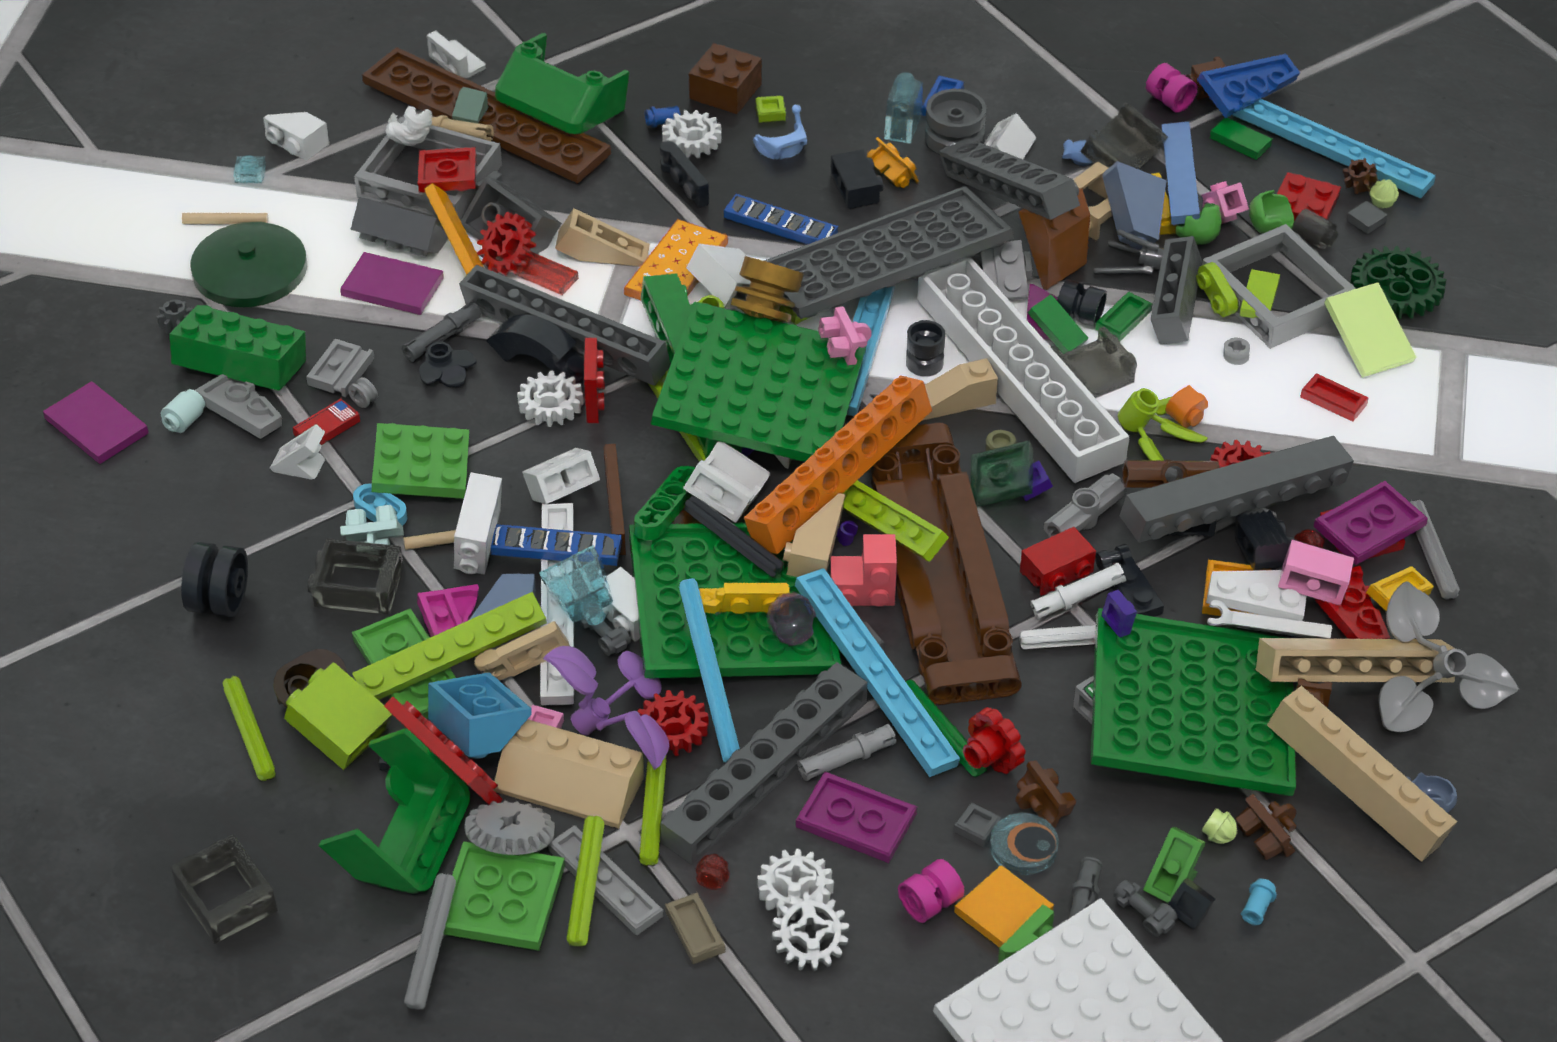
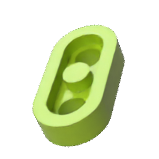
[1196,262,1238,317]

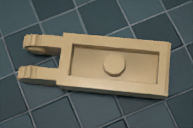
[474,621,570,681]

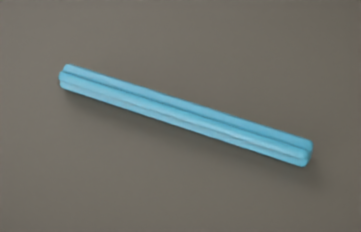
[679,578,740,763]

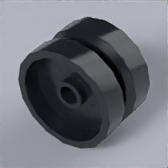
[181,542,248,617]

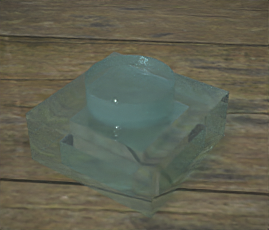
[233,156,266,183]

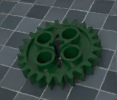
[1350,246,1447,319]

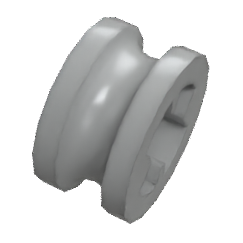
[1223,337,1250,365]
[348,377,378,408]

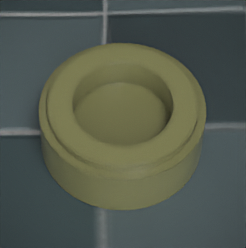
[985,430,1016,459]

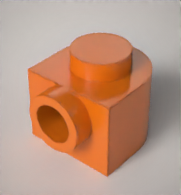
[1165,385,1209,428]

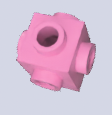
[1201,181,1249,224]

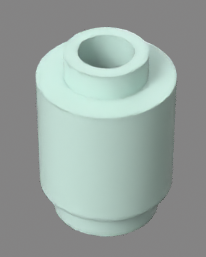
[161,389,205,433]

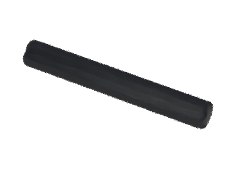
[684,496,784,577]

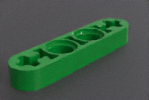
[633,466,695,540]

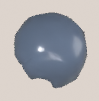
[1407,773,1457,813]

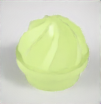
[1370,179,1399,208]
[1201,809,1237,844]

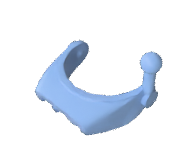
[753,104,807,159]

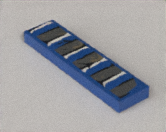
[724,194,838,244]
[491,524,622,566]

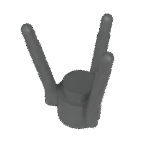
[1093,229,1164,275]

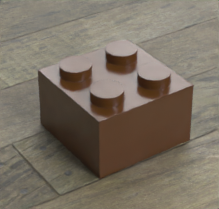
[689,43,762,114]

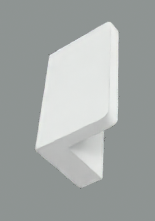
[427,31,485,79]
[984,113,1036,159]

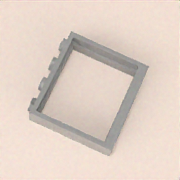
[354,117,502,221]
[1202,224,1355,349]

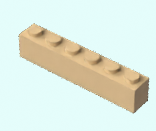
[1256,638,1455,682]
[1267,686,1457,862]

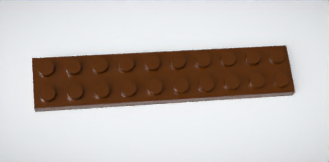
[362,47,611,183]

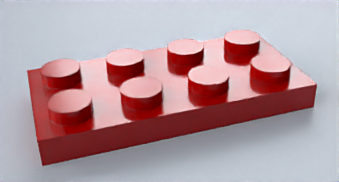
[384,697,503,805]

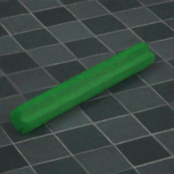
[906,679,987,777]

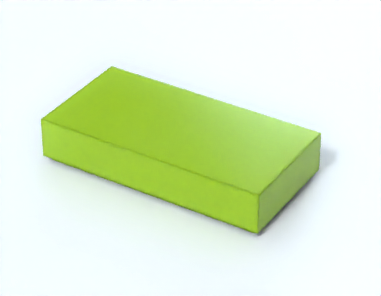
[1240,269,1280,318]

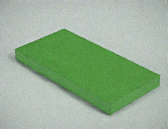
[352,608,456,719]

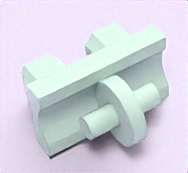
[340,505,404,559]

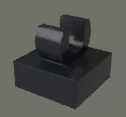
[1168,878,1216,929]

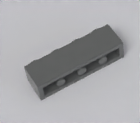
[1150,236,1203,345]

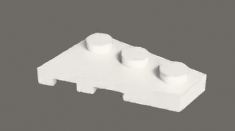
[1206,570,1307,621]

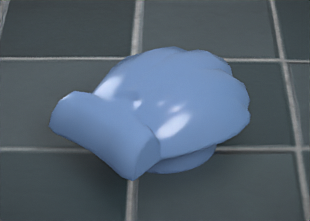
[1062,140,1102,166]

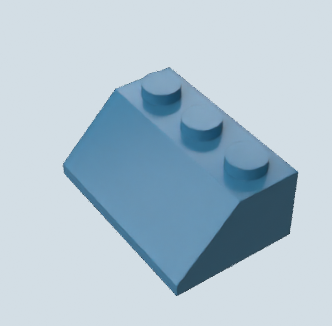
[428,672,532,758]

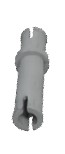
[797,724,896,781]

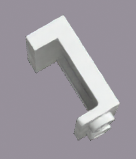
[683,441,770,523]

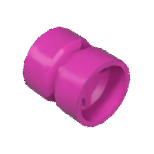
[1146,63,1198,112]
[898,859,964,923]

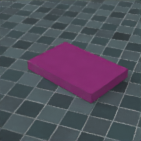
[340,252,444,315]
[43,381,149,464]
[1313,481,1428,565]
[796,772,917,863]

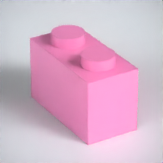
[1278,540,1354,606]

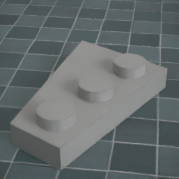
[194,374,282,439]

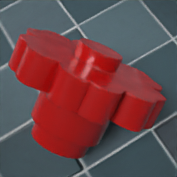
[963,707,1026,774]

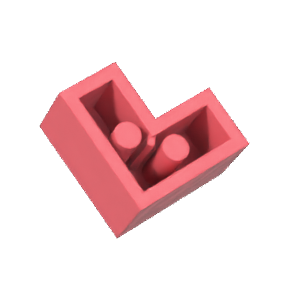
[830,534,897,606]

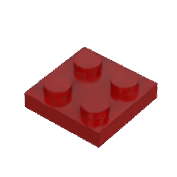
[418,147,477,193]
[1277,172,1341,229]
[584,338,605,423]

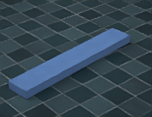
[1162,122,1200,225]

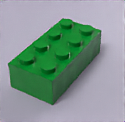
[170,305,306,391]

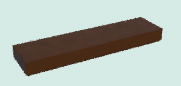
[604,443,626,555]

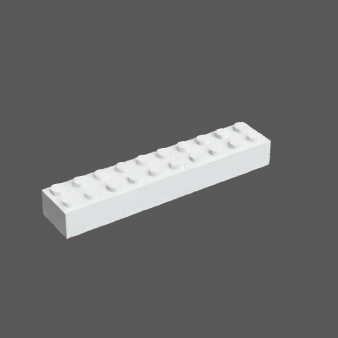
[917,257,1129,483]

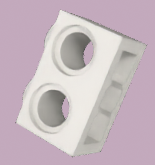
[522,448,600,504]

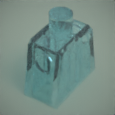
[884,72,923,143]
[539,545,613,625]

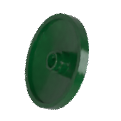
[190,222,307,307]

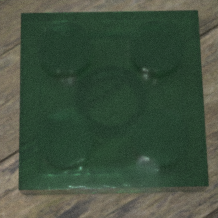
[970,440,1033,507]

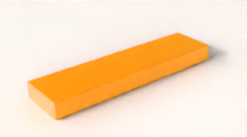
[425,183,484,275]

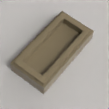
[665,893,725,964]

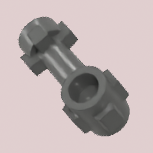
[578,605,631,656]
[1113,880,1177,937]

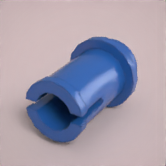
[645,106,681,128]

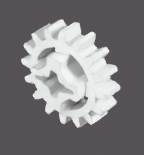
[662,110,721,158]
[517,371,584,427]
[758,849,834,920]
[772,892,849,971]

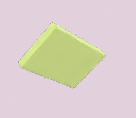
[1324,282,1416,378]

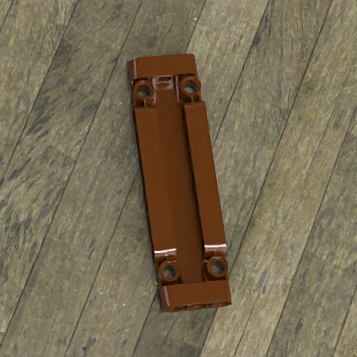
[870,423,1022,705]

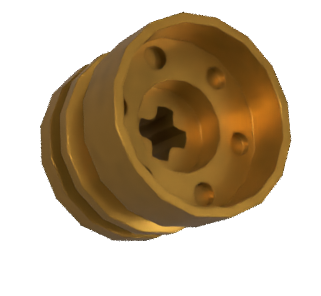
[730,256,804,322]

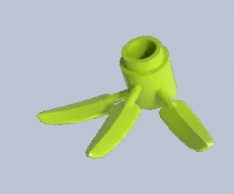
[1117,388,1208,460]

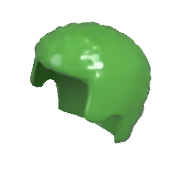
[1249,190,1294,234]
[1175,203,1222,245]

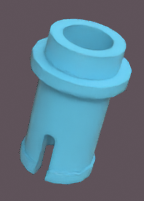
[1241,879,1277,925]

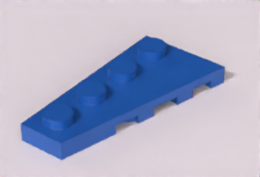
[1197,54,1300,118]

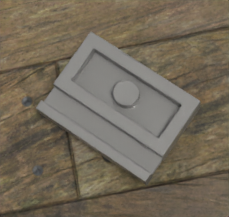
[979,240,1029,301]
[306,339,374,397]

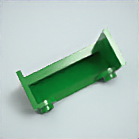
[495,33,629,134]
[319,728,470,894]

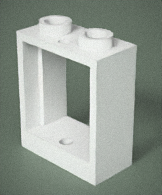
[454,472,502,575]

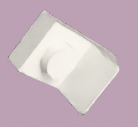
[270,424,325,479]

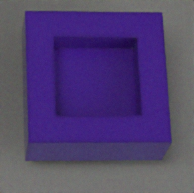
[1012,461,1053,501]
[1101,589,1137,638]

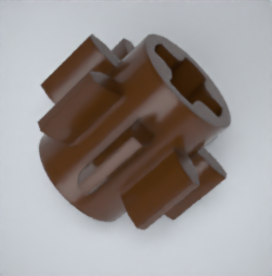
[1343,158,1378,194]

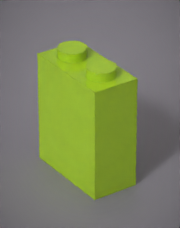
[284,662,393,770]

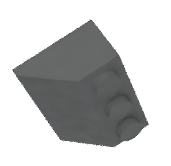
[461,176,562,267]
[350,197,448,257]

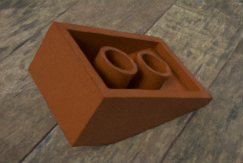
[1019,188,1090,290]

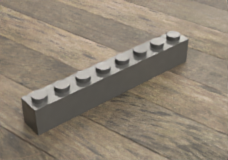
[1120,435,1354,543]

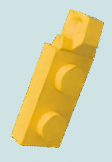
[699,583,790,614]

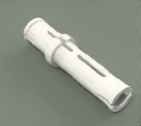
[1030,563,1126,620]

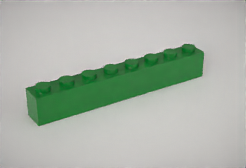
[640,273,742,458]

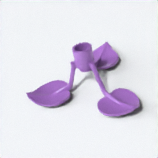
[543,646,669,770]

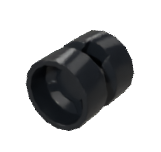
[1057,279,1107,327]
[906,320,946,377]

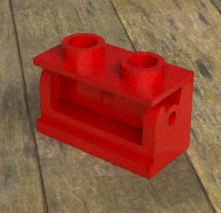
[1020,527,1096,596]

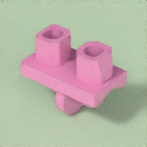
[818,306,872,365]

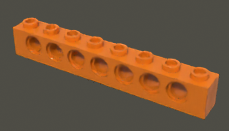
[744,375,932,554]

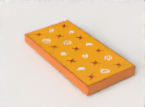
[624,219,728,300]

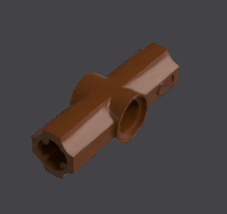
[1122,459,1219,488]

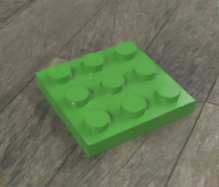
[371,423,469,499]
[443,841,565,951]

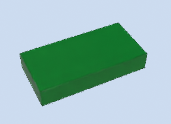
[1210,118,1272,160]
[1095,291,1153,342]
[1028,295,1089,357]

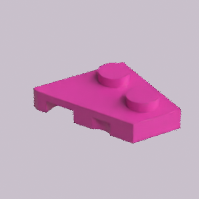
[417,584,479,637]

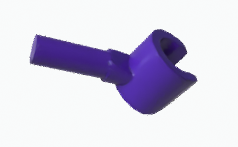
[836,521,858,546]

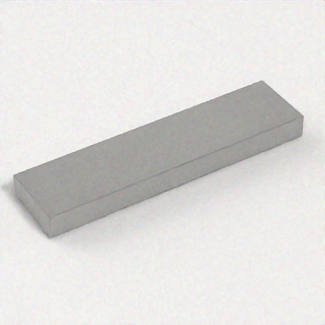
[548,825,663,936]

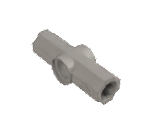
[1044,473,1126,538]

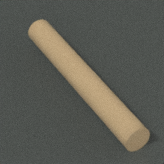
[182,213,269,224]
[403,530,456,550]

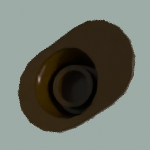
[273,649,347,707]

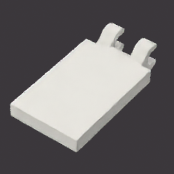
[1207,600,1332,639]

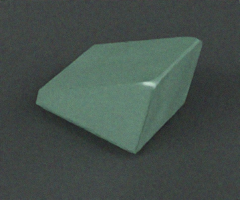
[452,87,488,123]

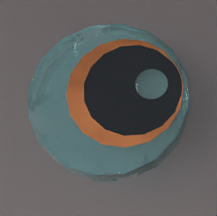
[990,813,1059,875]

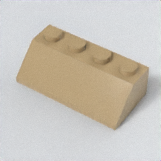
[494,719,644,829]

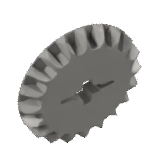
[465,800,554,855]

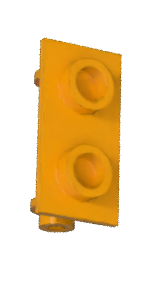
[867,137,919,188]

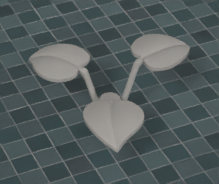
[1379,581,1519,732]

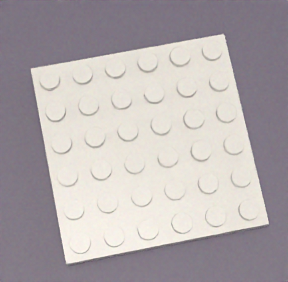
[933,898,1223,1042]

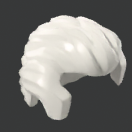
[385,106,432,146]

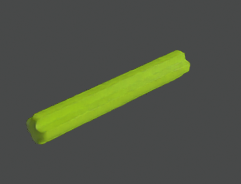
[222,676,276,781]
[639,756,666,866]
[567,816,605,947]

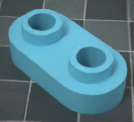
[353,484,407,526]

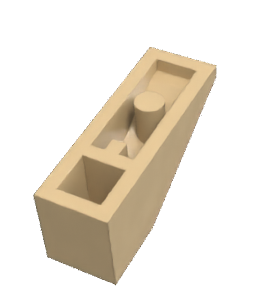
[555,208,650,267]
[922,358,998,421]
[783,493,845,577]

